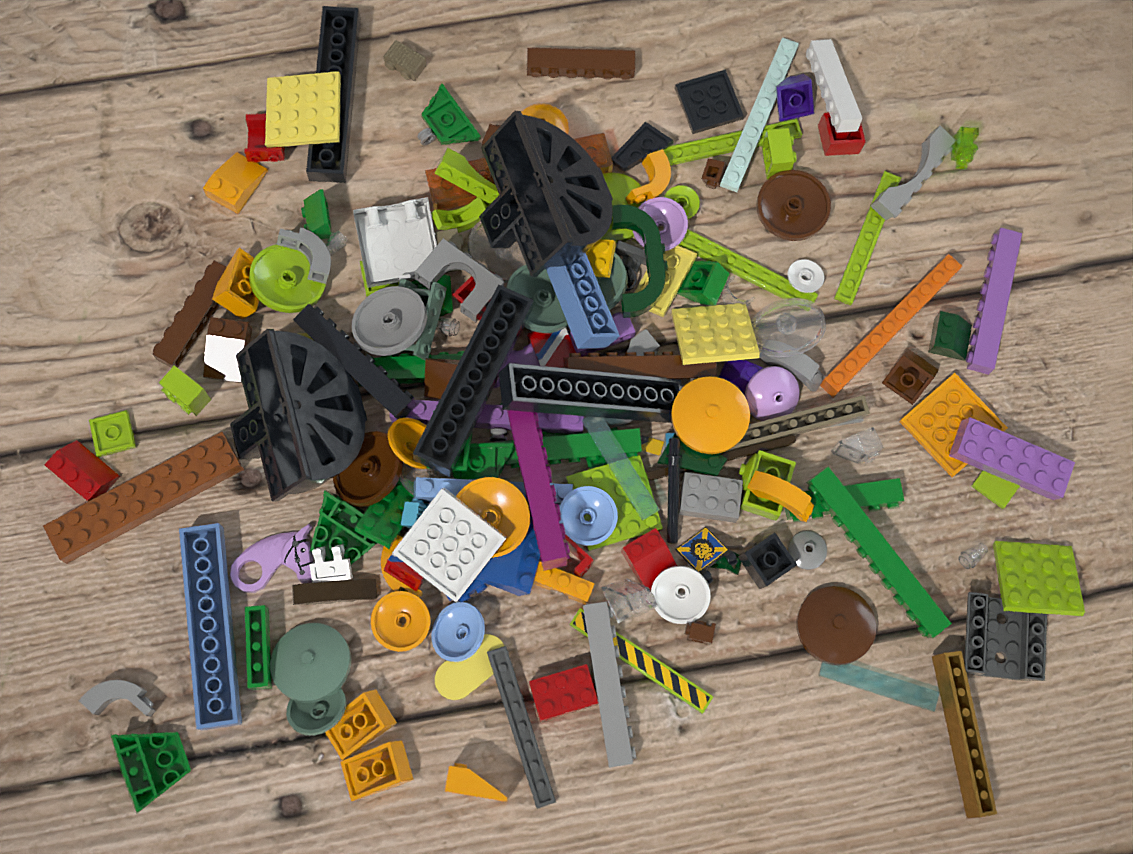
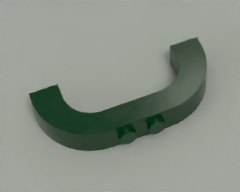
[611,205,668,318]

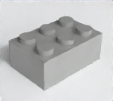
[678,472,743,523]

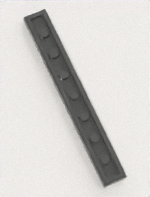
[487,646,556,809]

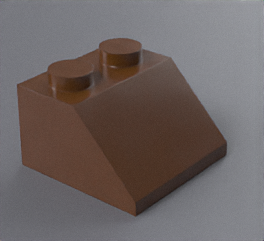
[882,348,939,405]

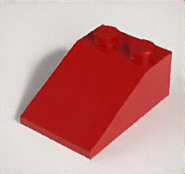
[621,528,677,601]

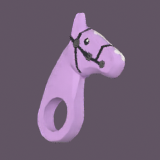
[230,524,314,593]

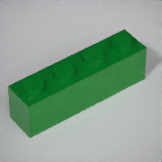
[245,605,272,690]

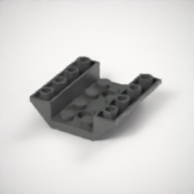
[964,592,1047,681]

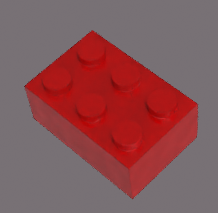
[529,664,599,722]

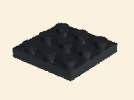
[674,69,744,134]

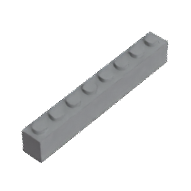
[583,601,636,768]

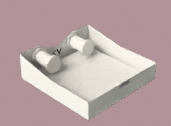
[353,197,437,288]
[392,487,507,602]

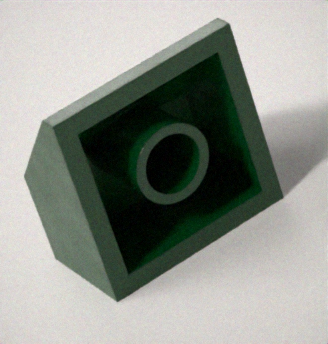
[928,311,972,361]

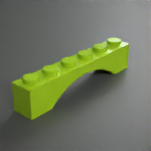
[435,148,499,204]

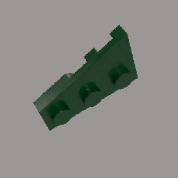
[657,432,727,477]

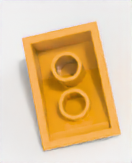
[203,152,268,214]
[212,248,259,319]
[325,689,397,760]
[340,740,414,801]
[445,763,507,802]

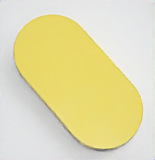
[435,634,504,700]

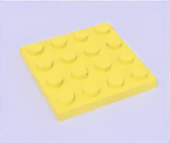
[265,72,340,148]
[671,303,760,365]

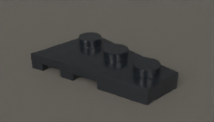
[610,121,674,172]

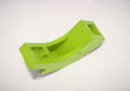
[431,197,490,233]

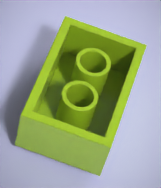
[740,450,796,521]

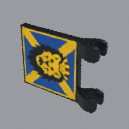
[675,527,738,585]

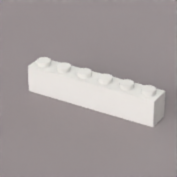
[806,39,862,133]

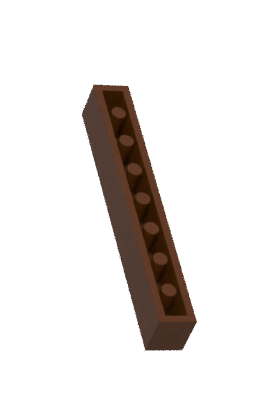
[563,351,717,379]

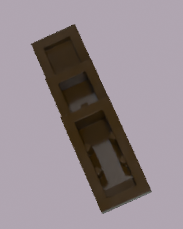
[292,579,377,605]

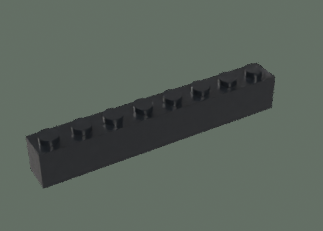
[293,304,417,420]

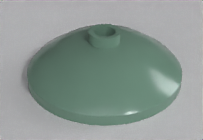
[286,688,346,735]

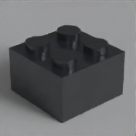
[738,532,797,589]

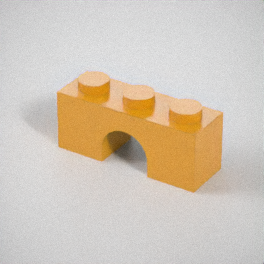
[533,562,595,605]

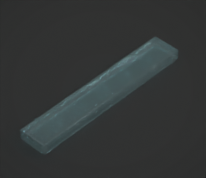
[581,417,659,520]
[818,662,939,712]

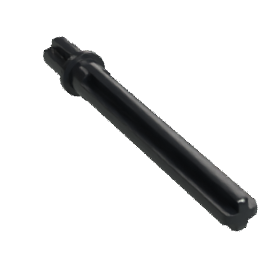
[666,438,682,544]

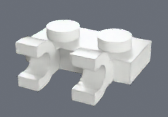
[310,544,353,583]

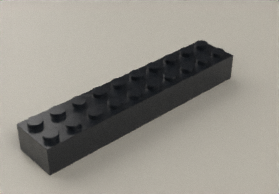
[306,6,361,183]
[413,284,534,477]
[499,363,682,423]

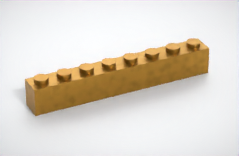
[932,651,997,818]

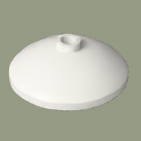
[651,566,711,624]

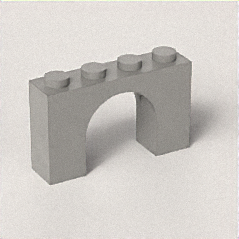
[415,238,504,323]

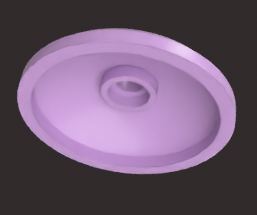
[633,197,688,251]
[745,366,800,421]

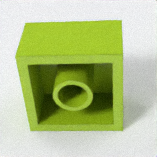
[761,128,796,179]
[159,365,212,416]

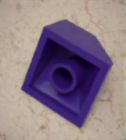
[776,74,814,122]
[718,360,764,396]

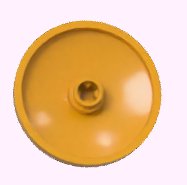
[671,377,750,454]
[456,477,531,558]

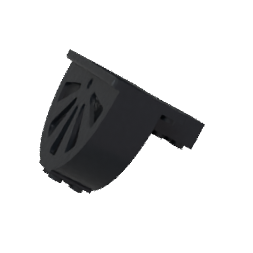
[479,110,613,277]
[230,329,367,502]

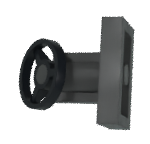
[615,241,646,291]

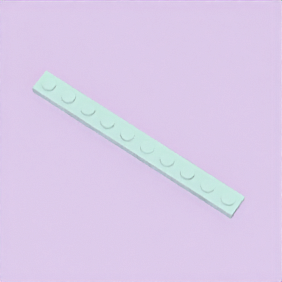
[720,37,799,192]

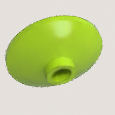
[664,185,700,219]
[739,453,758,491]

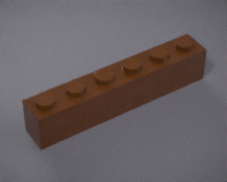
[527,48,635,80]
[152,260,227,368]

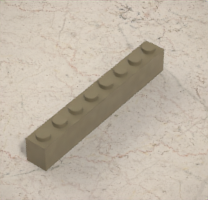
[719,395,870,454]

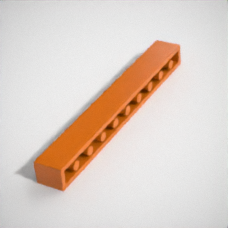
[820,254,962,398]

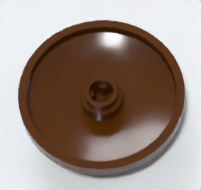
[756,170,831,241]
[333,431,403,507]
[796,586,876,665]

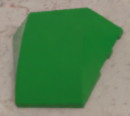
[310,490,377,565]
[111,732,191,813]

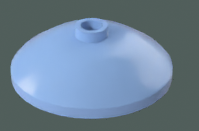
[559,486,618,546]
[431,602,485,662]

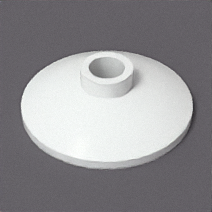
[787,260,824,293]

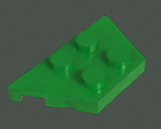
[421,83,481,145]
[452,443,515,480]

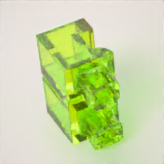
[951,127,979,170]

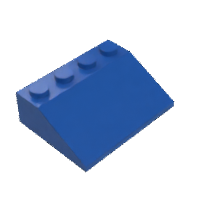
[475,514,540,596]

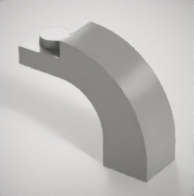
[276,227,331,284]
[759,340,825,392]
[79,680,156,717]

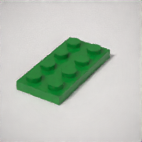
[354,477,414,549]

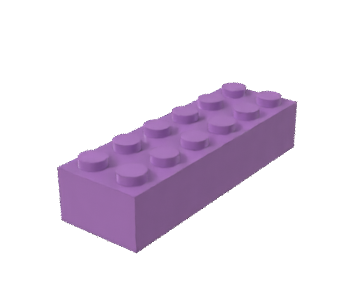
[949,418,1075,500]

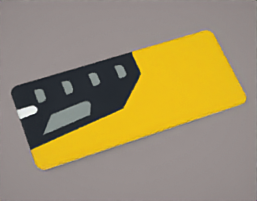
[640,435,664,455]

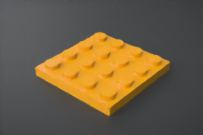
[899,373,1008,477]

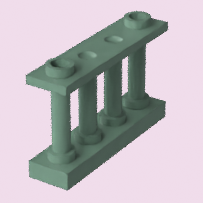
[391,279,447,360]

